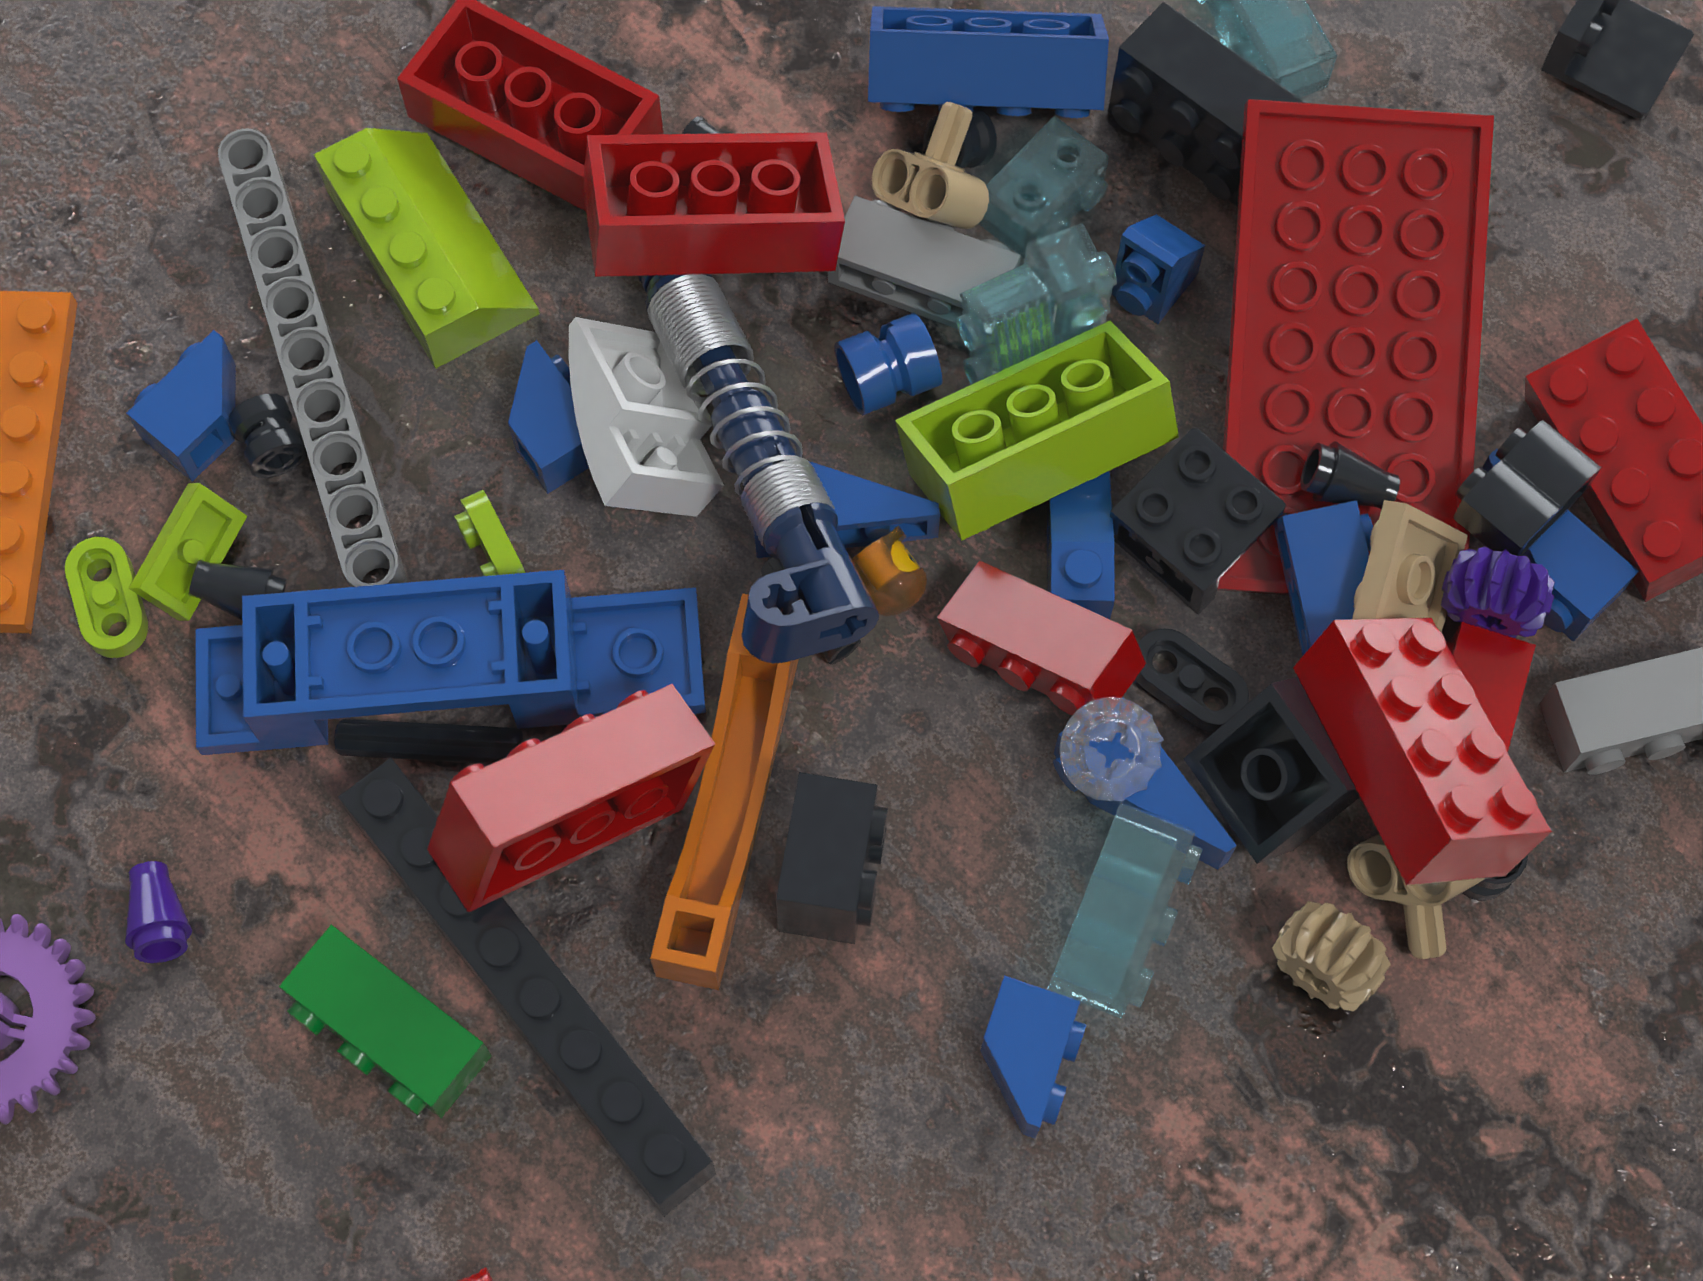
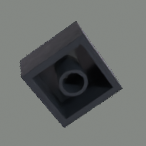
[1183,677,1360,864]
[776,772,888,944]

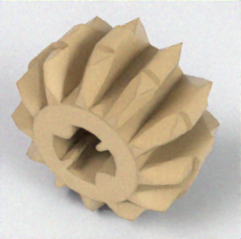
[1272,901,1391,1011]

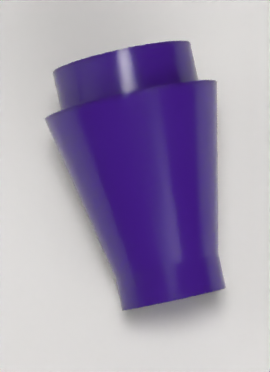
[125,861,192,963]

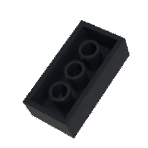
[1108,1,1305,207]

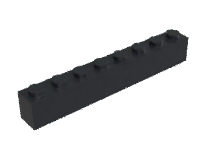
[338,758,716,1217]

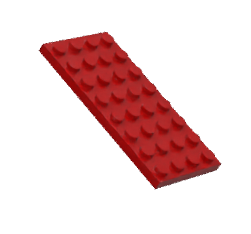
[1217,99,1494,595]

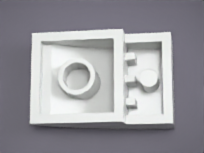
[569,317,724,517]

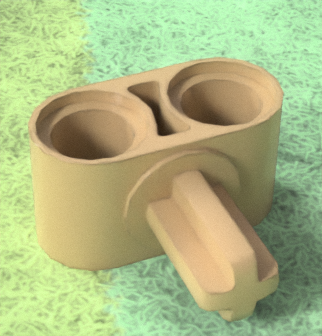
[872,102,989,229]
[1347,834,1484,959]

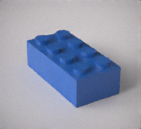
[868,6,1109,118]

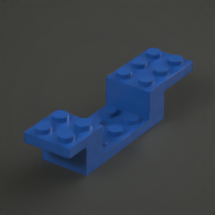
[196,570,706,755]

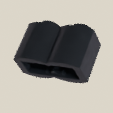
[1453,420,1602,556]

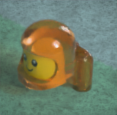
[851,526,927,617]

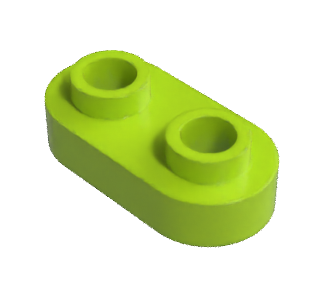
[454,489,526,576]
[65,537,148,658]

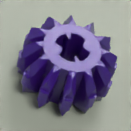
[1441,547,1555,638]

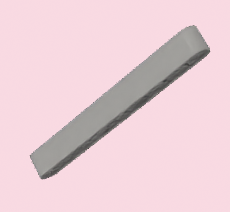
[218,128,407,587]

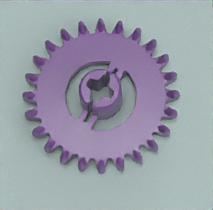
[0,914,96,1124]

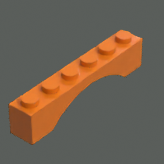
[650,593,799,990]

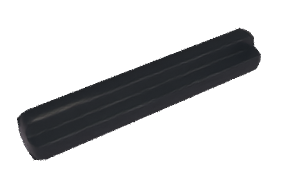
[334,719,524,764]

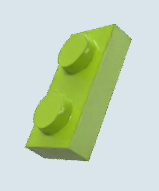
[128,483,247,621]

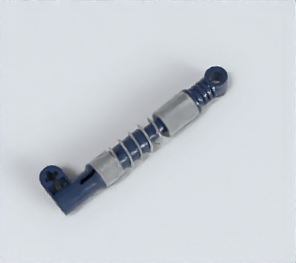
[638,274,879,664]

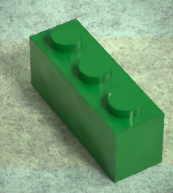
[279,924,492,1119]

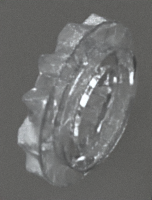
[1060,697,1164,801]

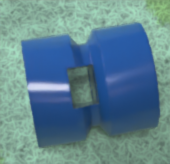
[834,313,943,416]

